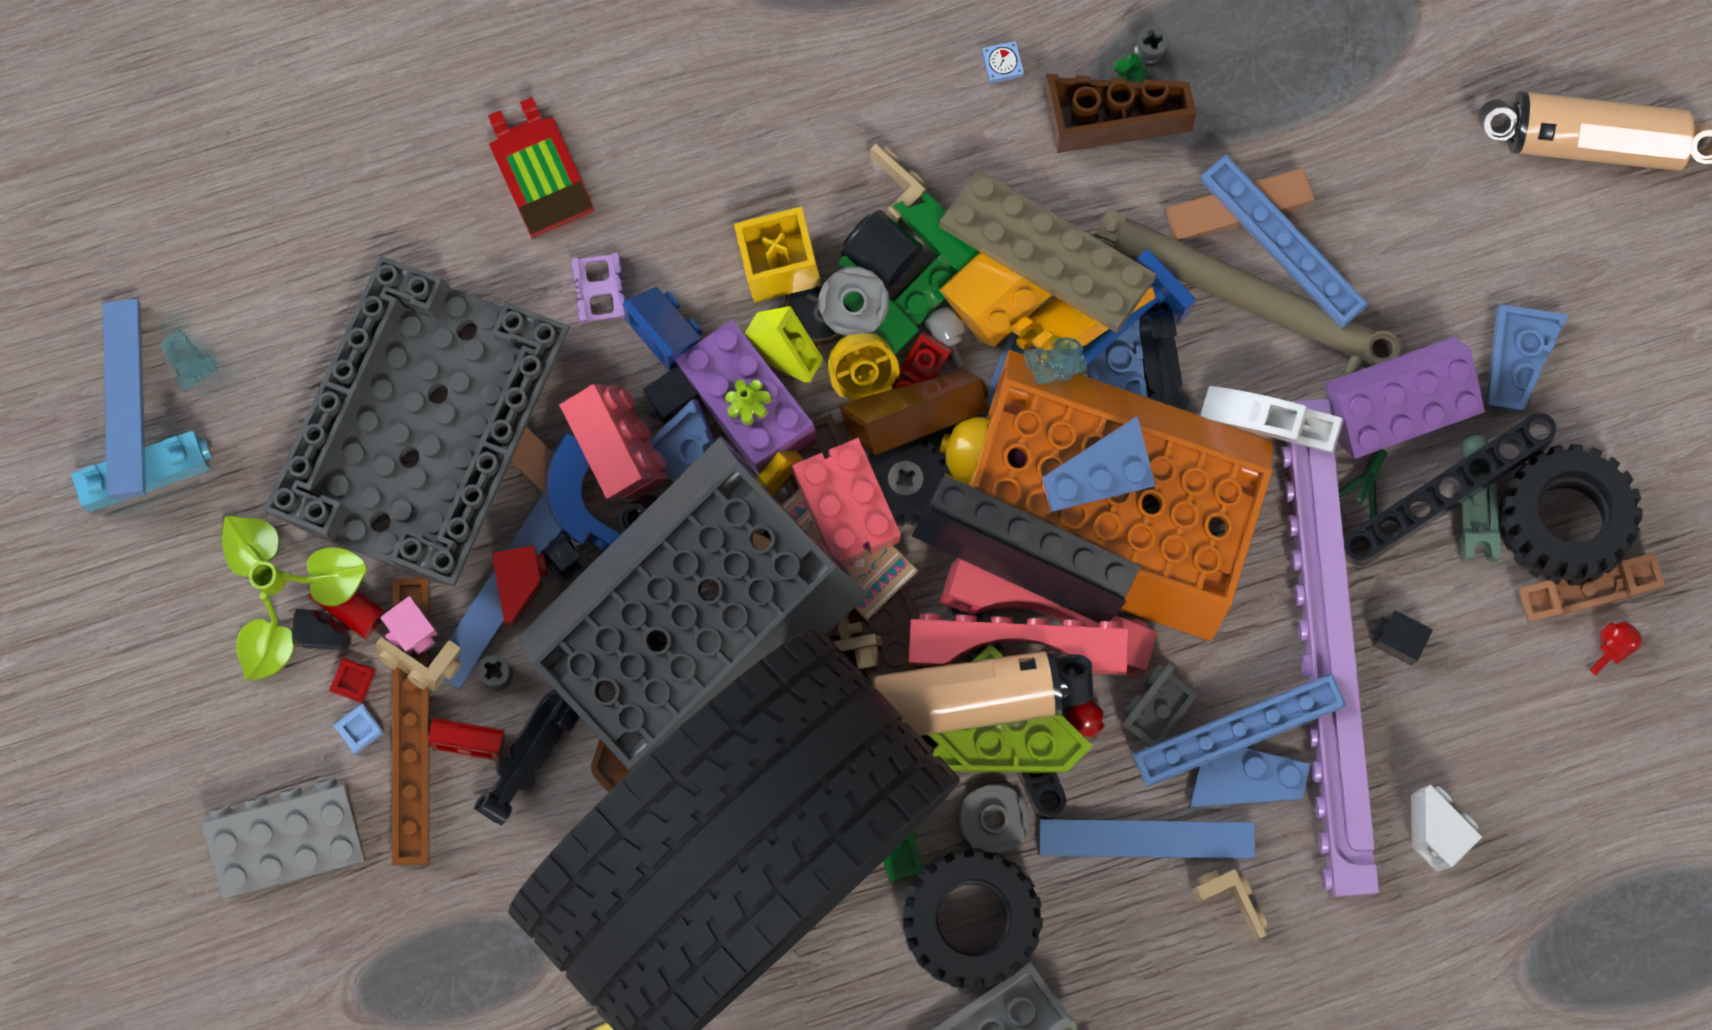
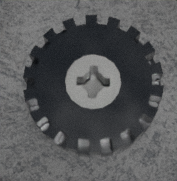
[867,437,950,528]

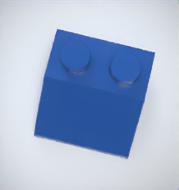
[622,286,703,371]

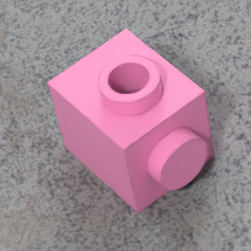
[380,596,438,656]

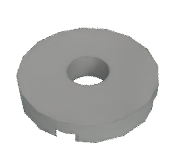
[819,267,889,336]
[958,784,1030,854]

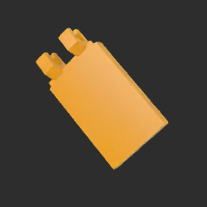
[1011,286,1156,364]

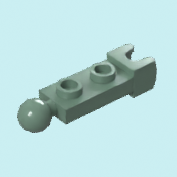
[1459,434,1501,563]

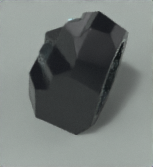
[292,609,352,650]

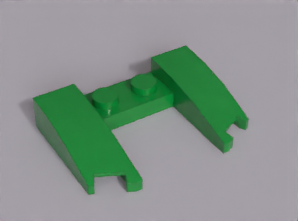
[838,193,980,354]

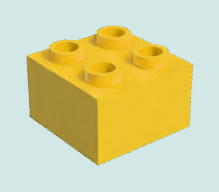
[734,206,822,303]

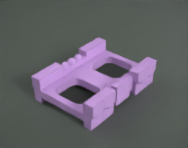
[572,252,626,325]

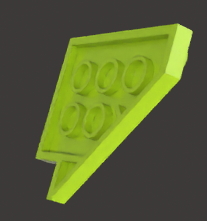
[928,644,1093,773]

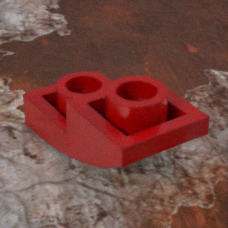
[892,331,953,389]

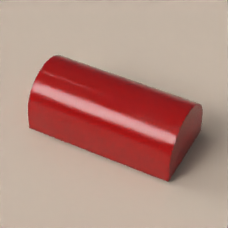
[308,590,387,641]
[428,717,506,761]

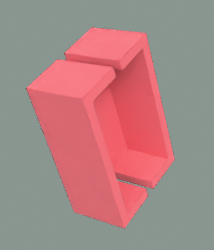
[559,384,669,499]
[792,438,901,566]

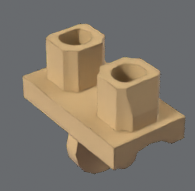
[827,616,883,670]

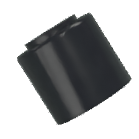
[840,210,923,291]

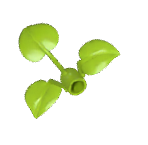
[222,516,367,681]

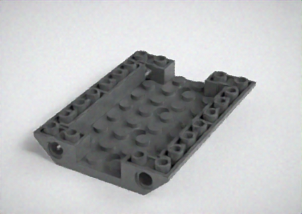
[263,255,570,587]
[517,437,869,771]

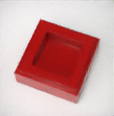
[329,657,377,704]

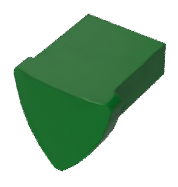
[883,830,923,883]

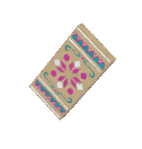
[782,489,918,622]

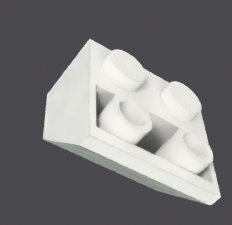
[1411,784,1482,872]

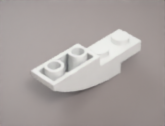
[1200,386,1344,454]

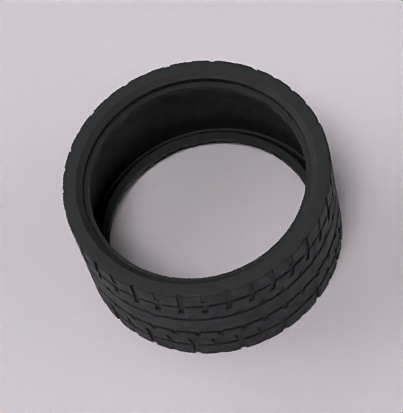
[508,627,960,1030]

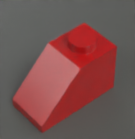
[492,545,548,628]

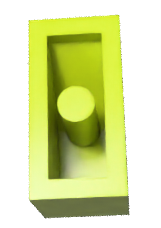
[744,306,823,383]

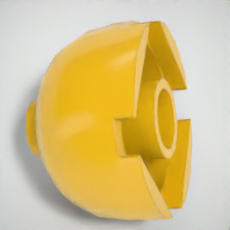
[828,332,900,399]
[940,417,991,483]

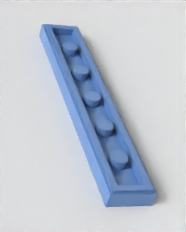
[1199,154,1369,329]
[103,299,146,500]
[444,493,562,691]
[1132,673,1346,788]
[1039,819,1255,859]

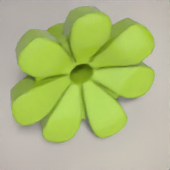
[725,379,772,425]

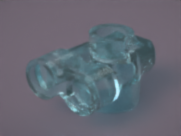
[160,330,219,392]
[1024,338,1087,385]

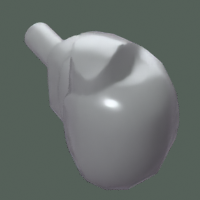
[925,307,965,368]

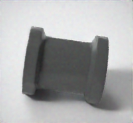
[1134,25,1168,66]
[478,655,513,691]

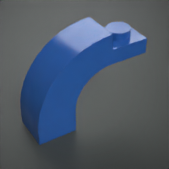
[545,434,620,551]

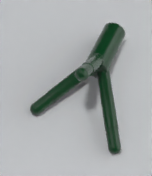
[1339,449,1388,519]

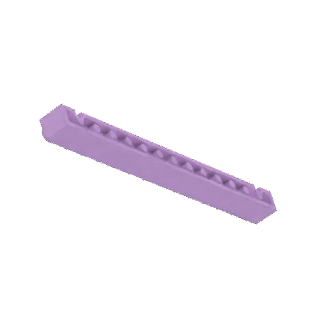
[1281,399,1379,898]

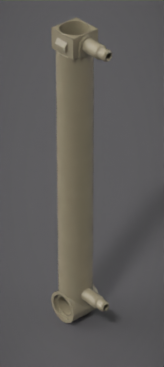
[1095,208,1401,376]

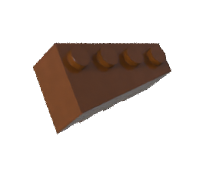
[1044,73,1196,153]

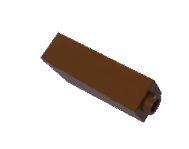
[839,370,988,455]

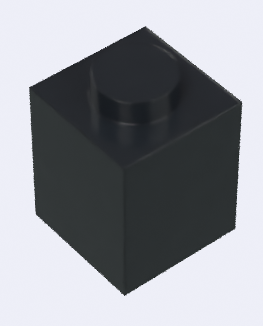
[642,365,699,425]
[1373,610,1433,666]

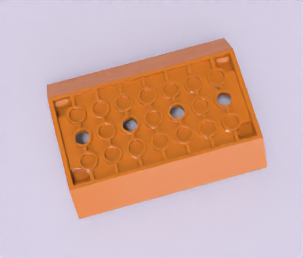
[967,350,1273,641]

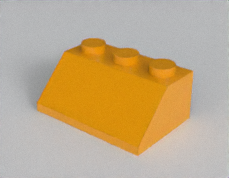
[939,252,1052,347]

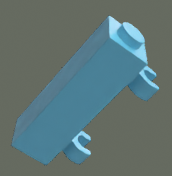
[71,431,213,513]

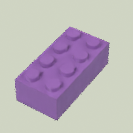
[675,319,817,476]
[1325,337,1485,459]

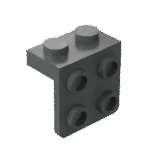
[1121,662,1199,747]

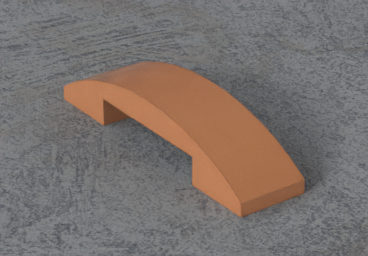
[1518,552,1666,623]

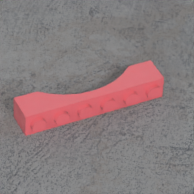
[939,558,1158,678]
[909,613,1128,675]

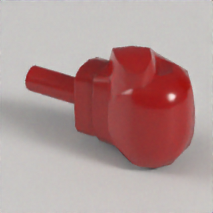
[1589,621,1643,676]
[1065,700,1105,738]

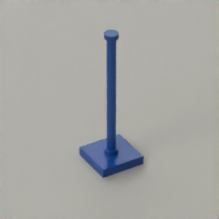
[1063,249,1196,374]

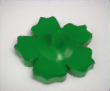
[1113,53,1149,82]

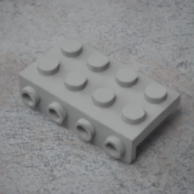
[201,777,365,899]
[933,962,1077,1030]

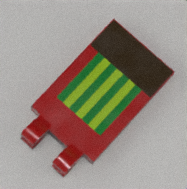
[488,97,595,239]

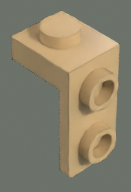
[870,144,926,225]
[376,637,462,692]
[1192,869,1268,940]

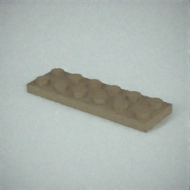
[939,169,1156,333]

